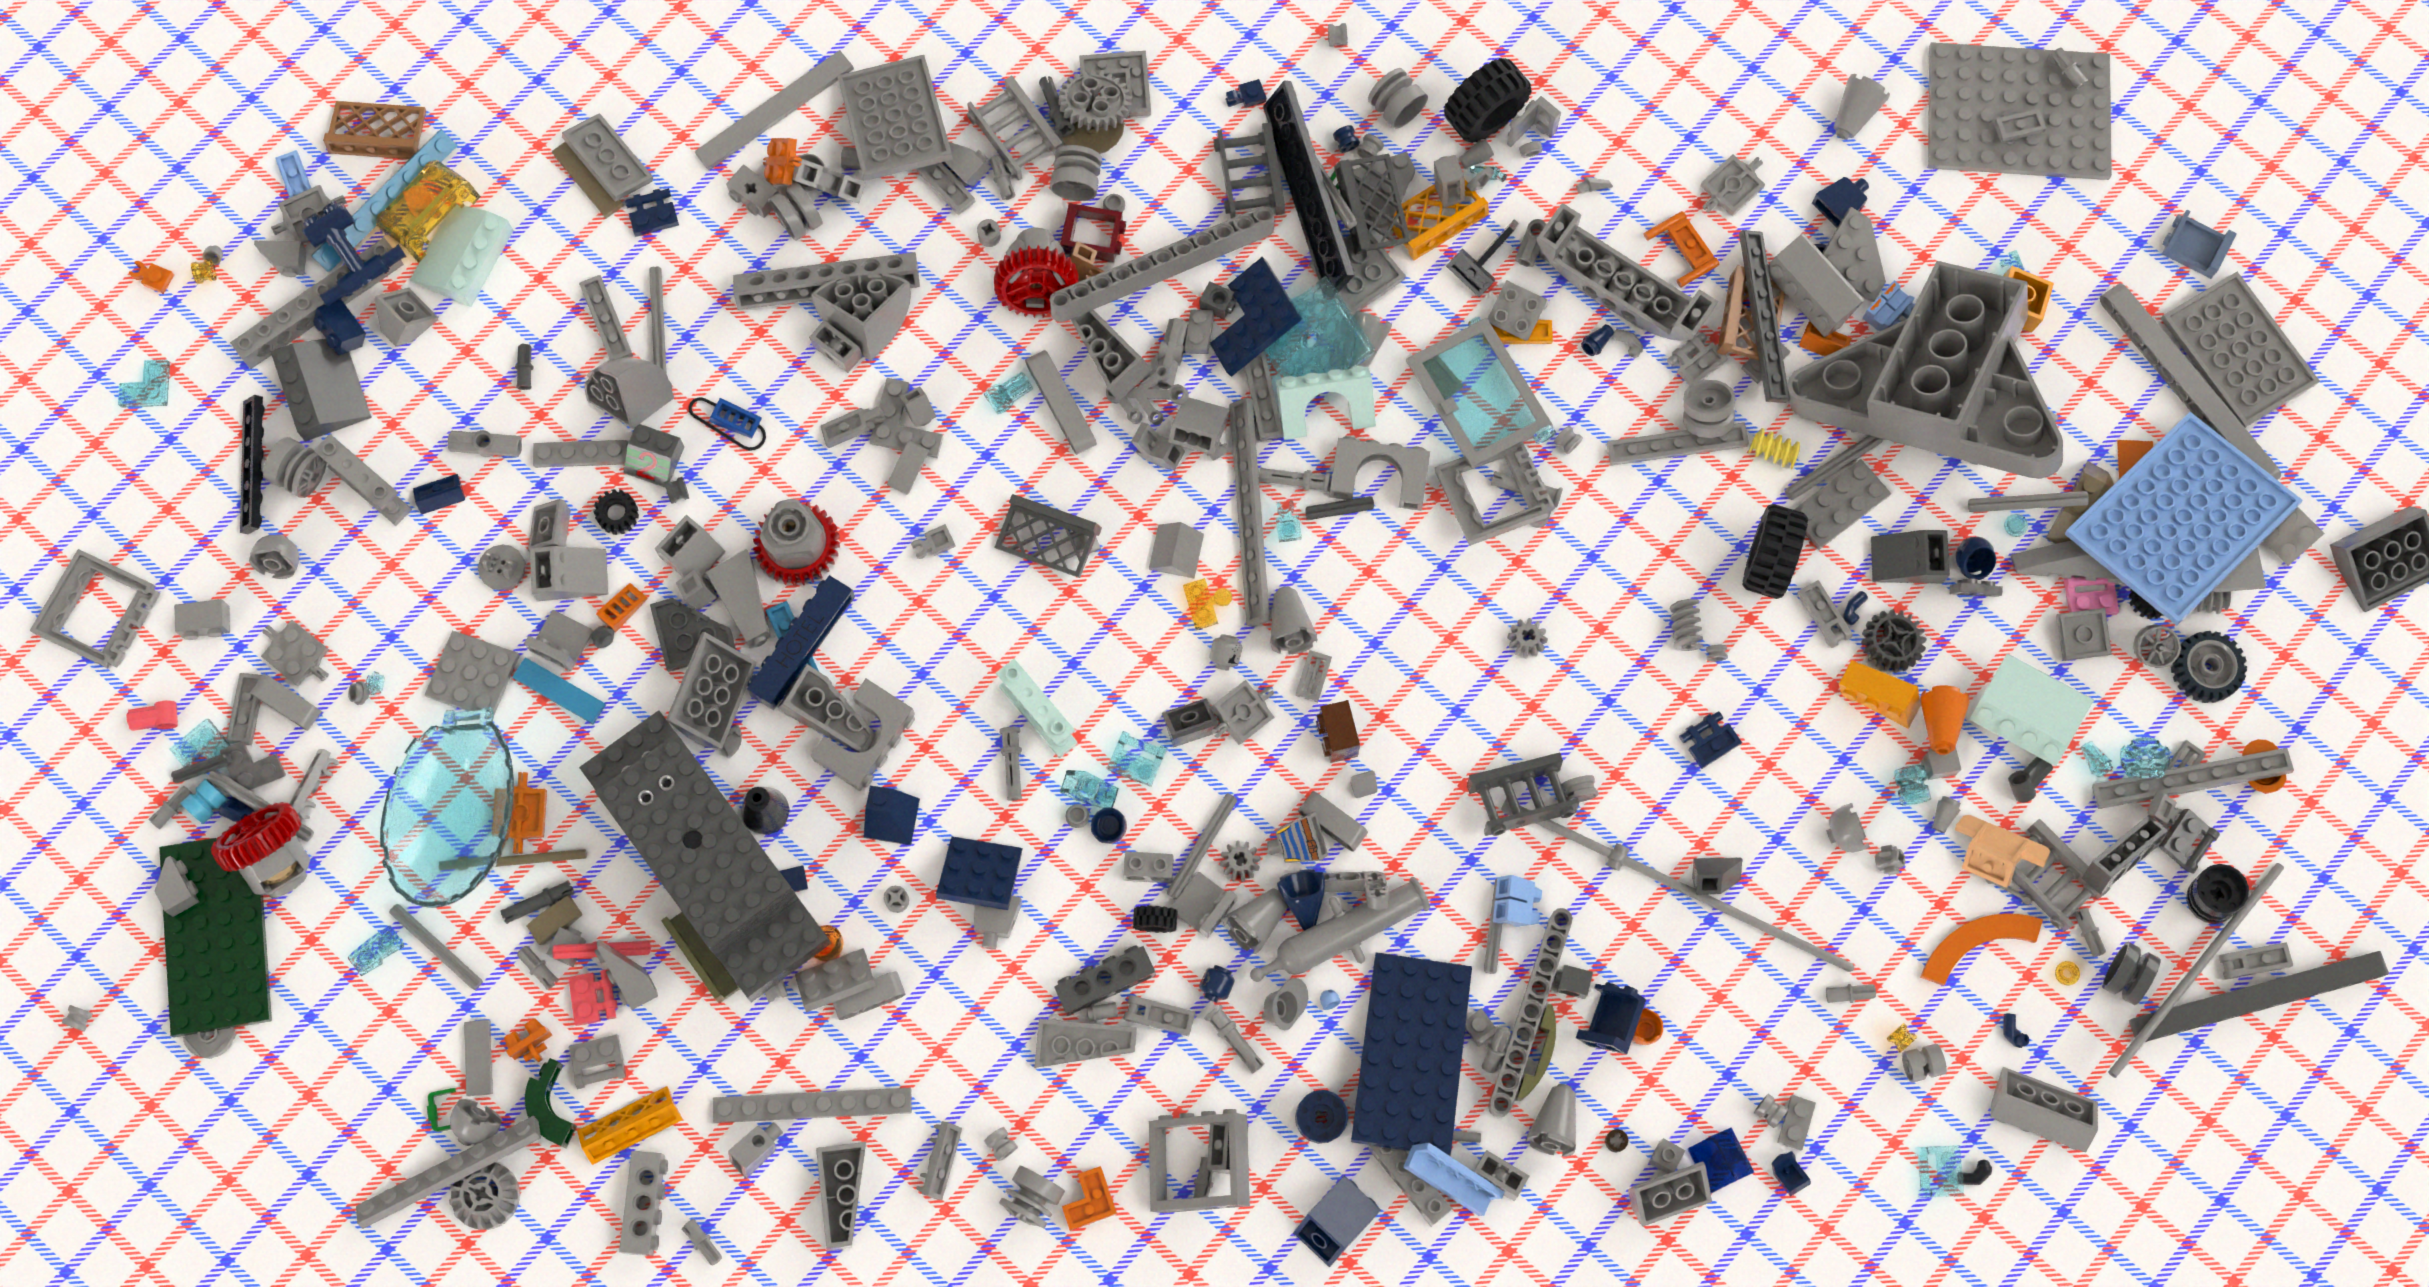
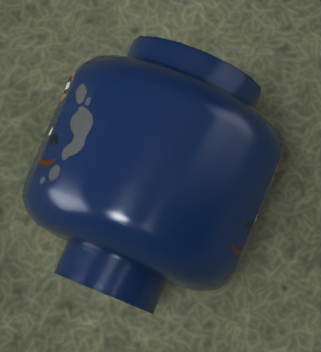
[1199,965,1235,1003]

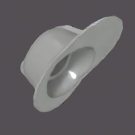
[1261,978,1309,1031]

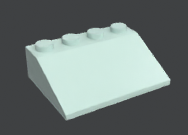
[410,203,514,307]
[1969,653,2094,766]

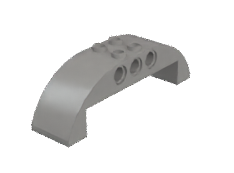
[1537,203,1719,341]

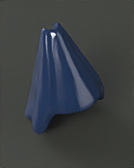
[1277,869,1325,931]

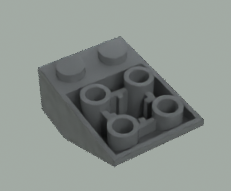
[1871,530,1950,584]

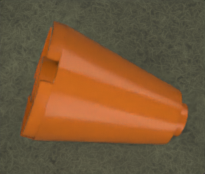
[1920,685,1970,755]

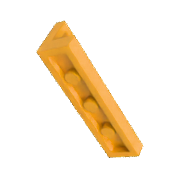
[577,1086,683,1165]

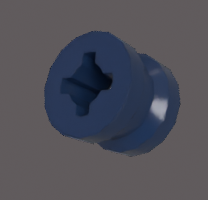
[1333,125,1360,153]

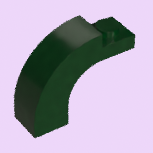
[525,1058,577,1149]

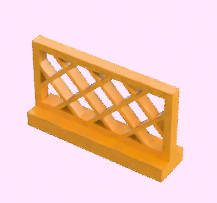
[1388,178,1489,261]

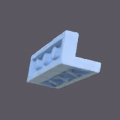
[1403,1143,1505,1216]

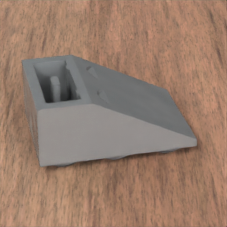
[530,546,609,601]

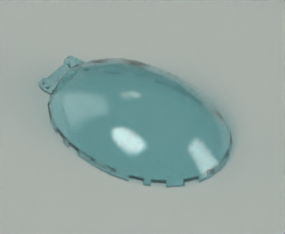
[380,707,515,908]

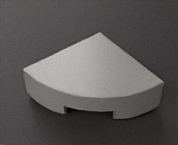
[1467,167,1494,191]
[723,725,742,758]

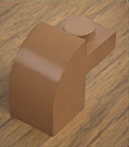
[1069,241,1104,282]

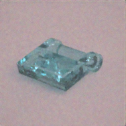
[1107,731,1168,787]
[1915,1145,1965,1198]

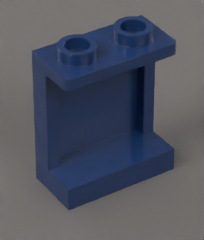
[1575,982,1646,1054]

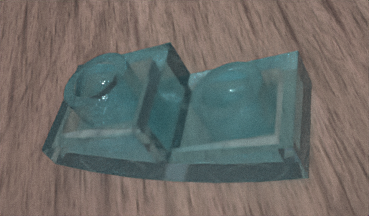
[348,925,404,977]

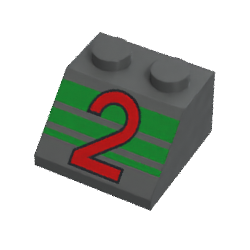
[623,424,685,487]

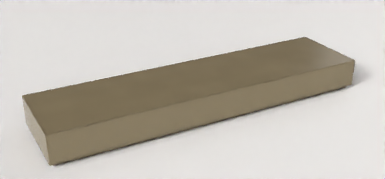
[551,142,624,219]

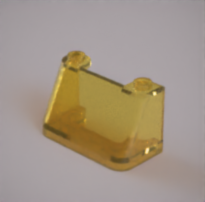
[376,160,481,263]

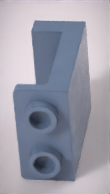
[2162,209,2237,279]

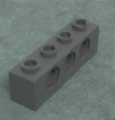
[2082,815,2168,895]
[1054,945,1156,1017]

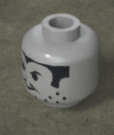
[1209,634,1243,671]

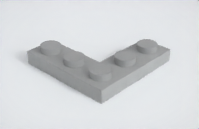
[1079,50,1151,117]
[870,378,944,459]

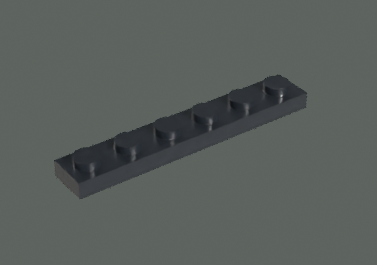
[240,395,265,535]

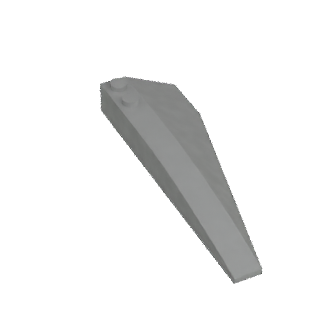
[2011,541,2266,592]

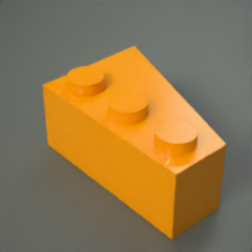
[1839,660,1921,729]

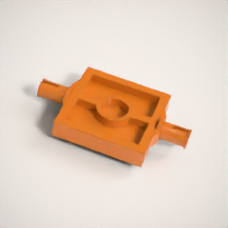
[763,138,802,185]
[494,772,547,854]

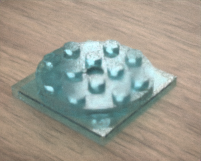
[1265,276,1377,403]

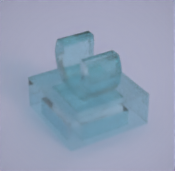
[1999,250,2025,274]

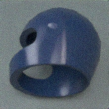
[1955,536,1997,580]

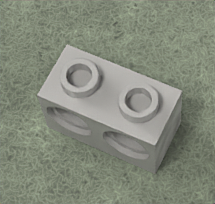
[1434,155,1465,208]
[1123,851,1174,884]

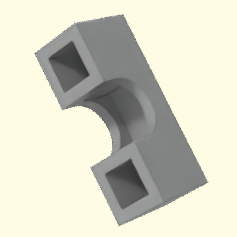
[792,159,866,204]

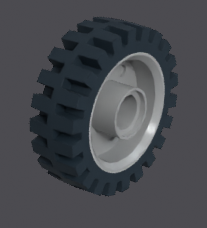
[2171,631,2247,703]

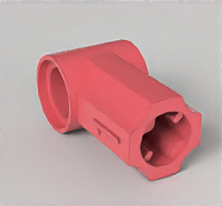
[126,700,178,731]

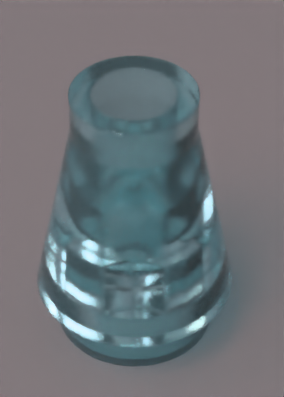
[2080,741,2114,778]

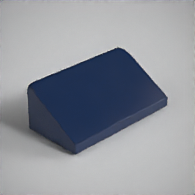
[413,474,465,514]

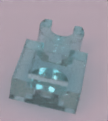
[1275,500,1302,543]

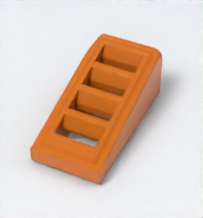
[596,583,648,633]

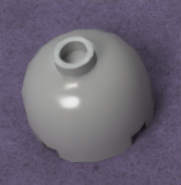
[249,535,299,579]
[1826,803,1870,853]
[450,1099,502,1146]

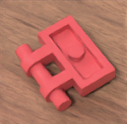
[568,969,618,1026]

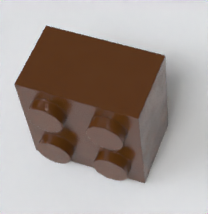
[1316,700,1360,763]

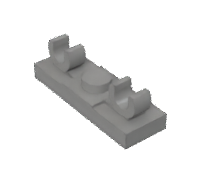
[289,749,339,819]
[916,1121,963,1201]

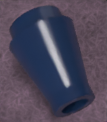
[1581,324,1614,356]

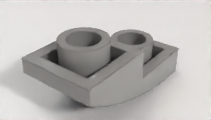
[887,440,930,495]

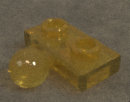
[1183,578,1233,631]

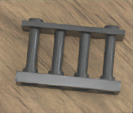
[1213,122,1285,219]
[1467,752,1579,836]

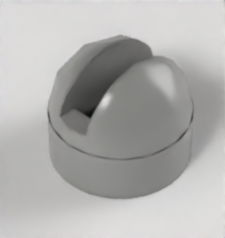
[202,245,223,265]

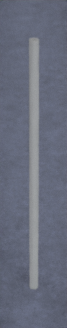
[2108,863,2284,1078]

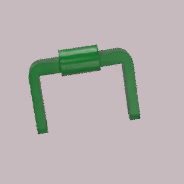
[426,1088,456,1132]

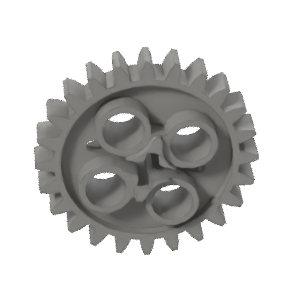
[1058,70,1132,131]

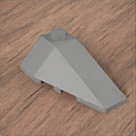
[777,664,876,752]

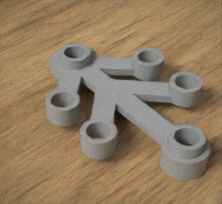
[1106,365,1189,425]

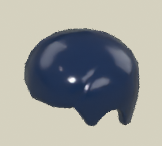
[1091,807,1127,844]

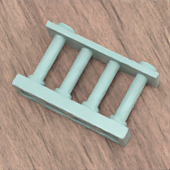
[996,658,1078,759]

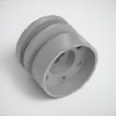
[1368,67,1428,129]
[1050,145,1102,201]
[263,437,327,498]
[999,1165,1065,1229]

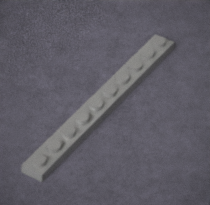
[1229,397,1270,627]

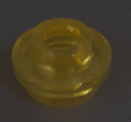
[2055,961,2080,986]

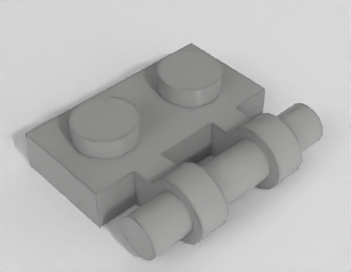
[1667,332,1728,386]

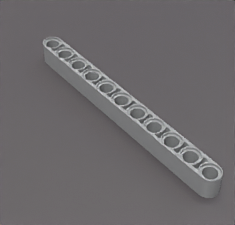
[1050,206,1274,322]
[2099,283,2281,480]

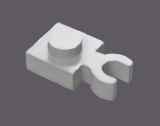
[911,524,956,559]
[2147,792,2183,825]

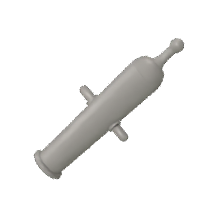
[1250,877,1430,982]

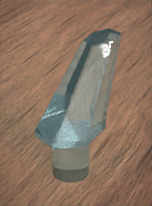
[1469,166,1507,183]

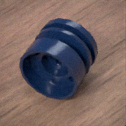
[1295,1090,1349,1144]

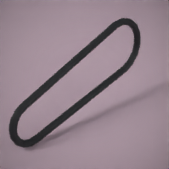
[689,397,766,451]

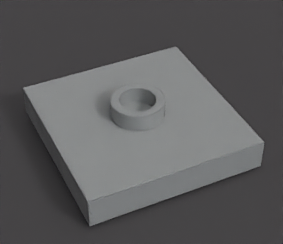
[2056,608,2112,661]

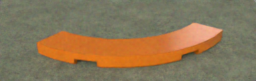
[1920,913,2043,986]

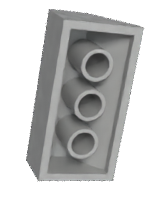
[1768,233,1865,337]
[1990,1067,2098,1153]

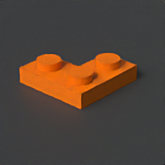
[1062,1166,1117,1231]

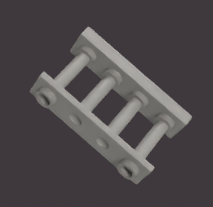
[967,75,1063,180]
[314,434,412,526]
[2012,818,2111,932]

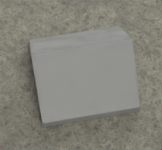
[528,499,571,552]
[1149,522,1204,579]

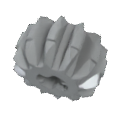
[1507,618,1548,659]
[1220,840,1261,882]

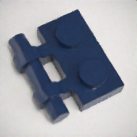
[625,188,679,237]
[1679,711,1743,769]

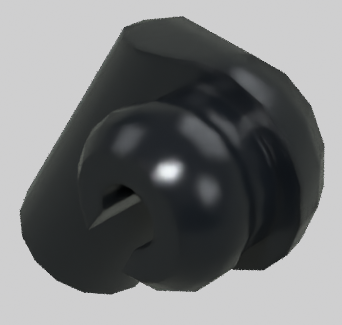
[1957,1159,1993,1185]

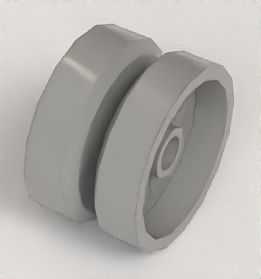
[768,182,823,241]
[1683,380,1735,438]

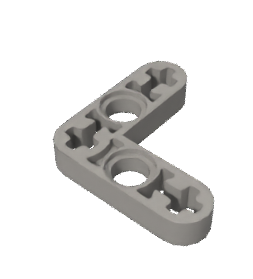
[1323,871,1389,910]

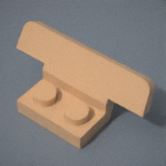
[1955,815,2050,888]

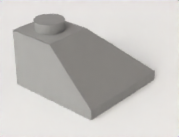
[374,287,439,347]

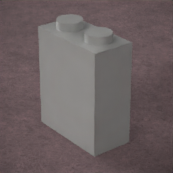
[1168,397,1230,455]

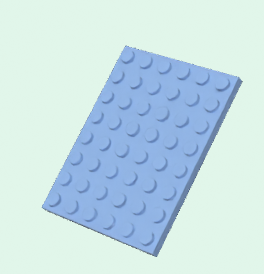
[2065,412,2303,626]

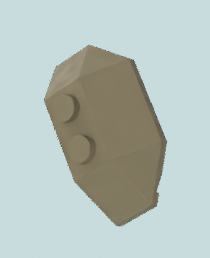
[2045,461,2114,544]

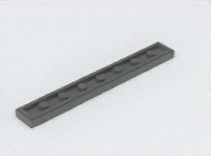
[1739,230,1790,403]

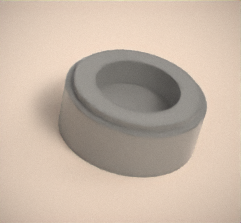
[1519,141,1543,158]

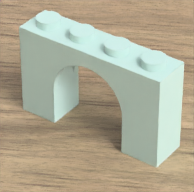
[1276,366,1376,440]

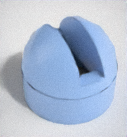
[1320,989,1341,1010]

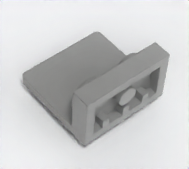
[1507,96,1562,148]
[1487,280,1549,341]
[524,610,594,671]
[1170,872,1237,939]

